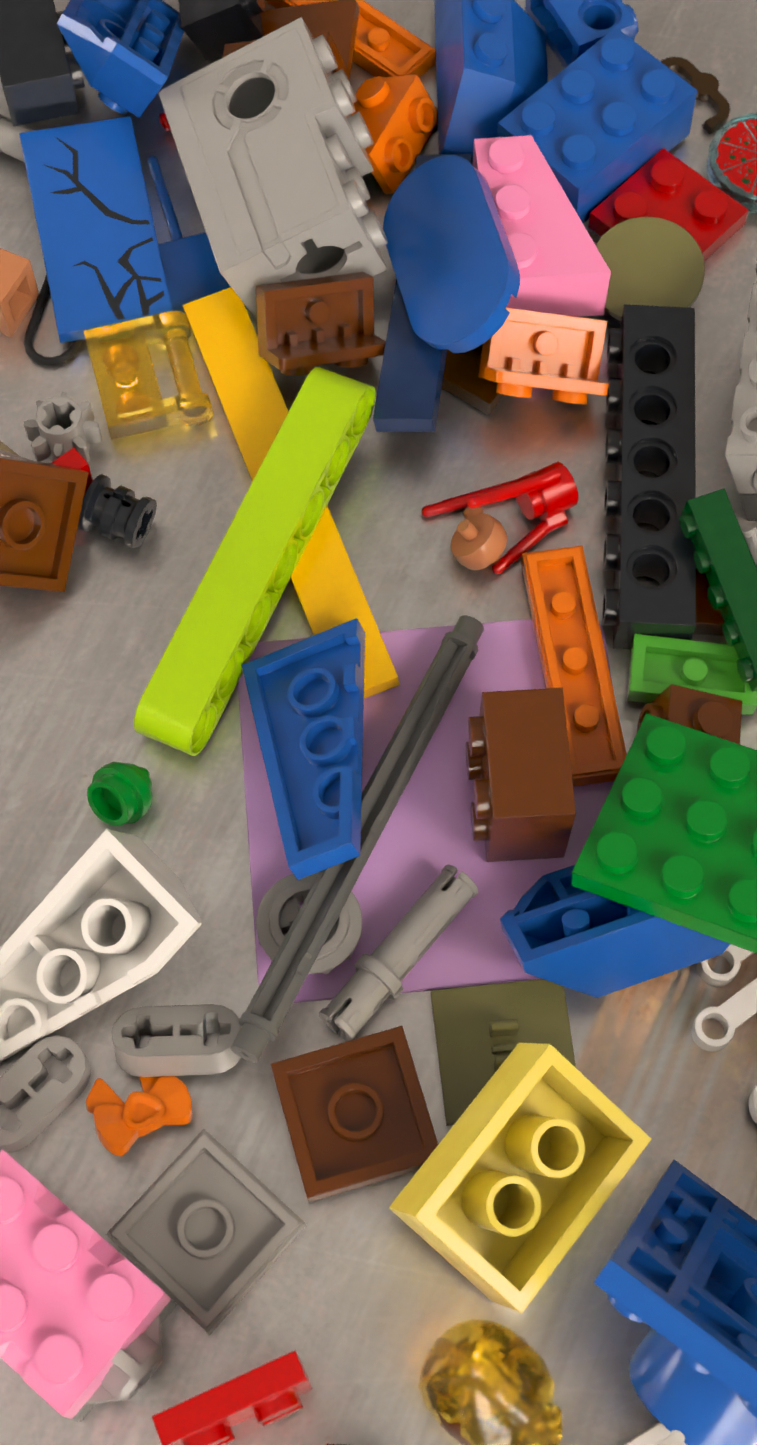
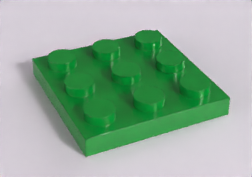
[572,713,757,954]

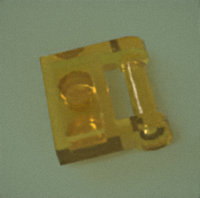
[84,311,214,440]

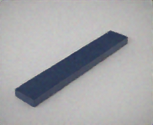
[373,153,473,432]

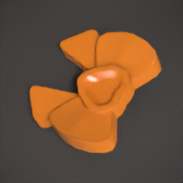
[86,1076,192,1156]

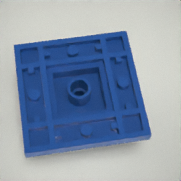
[593,1160,757,1445]

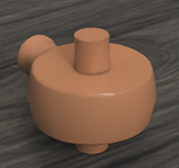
[451,507,507,570]

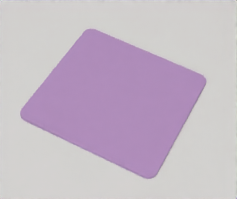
[238,619,614,1003]

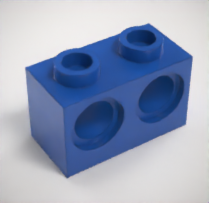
[525,0,638,69]

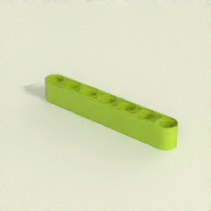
[134,367,376,756]

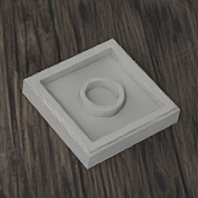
[106,1129,306,1335]

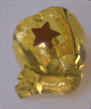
[418,1319,562,1445]

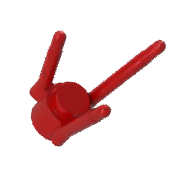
[421,462,578,575]

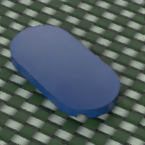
[383,155,520,353]

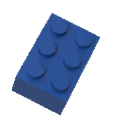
[497,27,697,224]

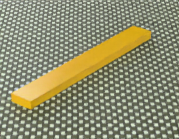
[183,287,400,699]

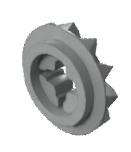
[256,872,362,975]

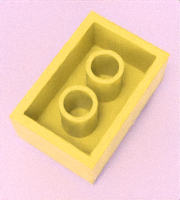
[389,1043,652,1313]

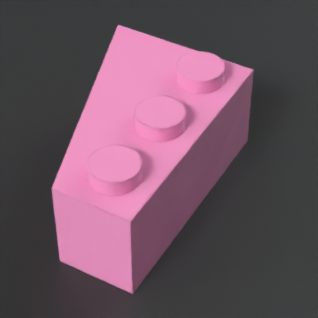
[473,135,611,317]

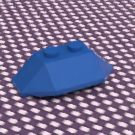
[57,0,184,118]
[434,0,548,158]
[500,865,730,998]

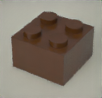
[466,688,576,862]

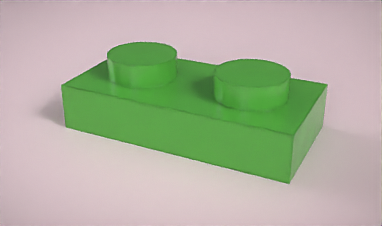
[627,634,757,715]

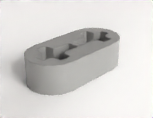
[111,1004,241,1077]
[0,1035,91,1153]

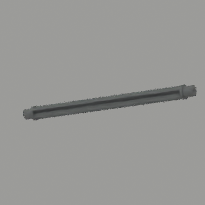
[230,615,484,1063]

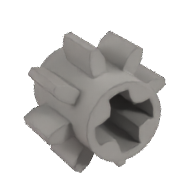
[24,392,102,463]

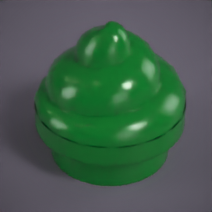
[87,762,153,827]

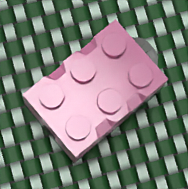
[0,1149,177,1422]

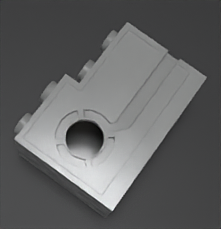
[158,17,388,319]

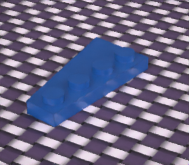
[242,618,365,880]

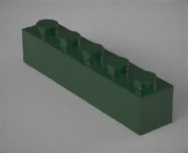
[679,488,757,692]

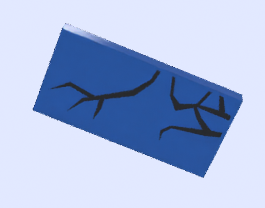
[19,116,174,343]

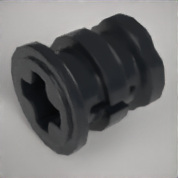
[78,474,157,549]

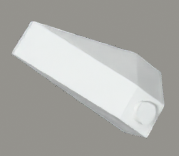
[0,829,202,1062]

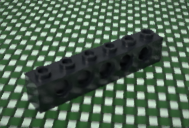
[602,304,696,650]

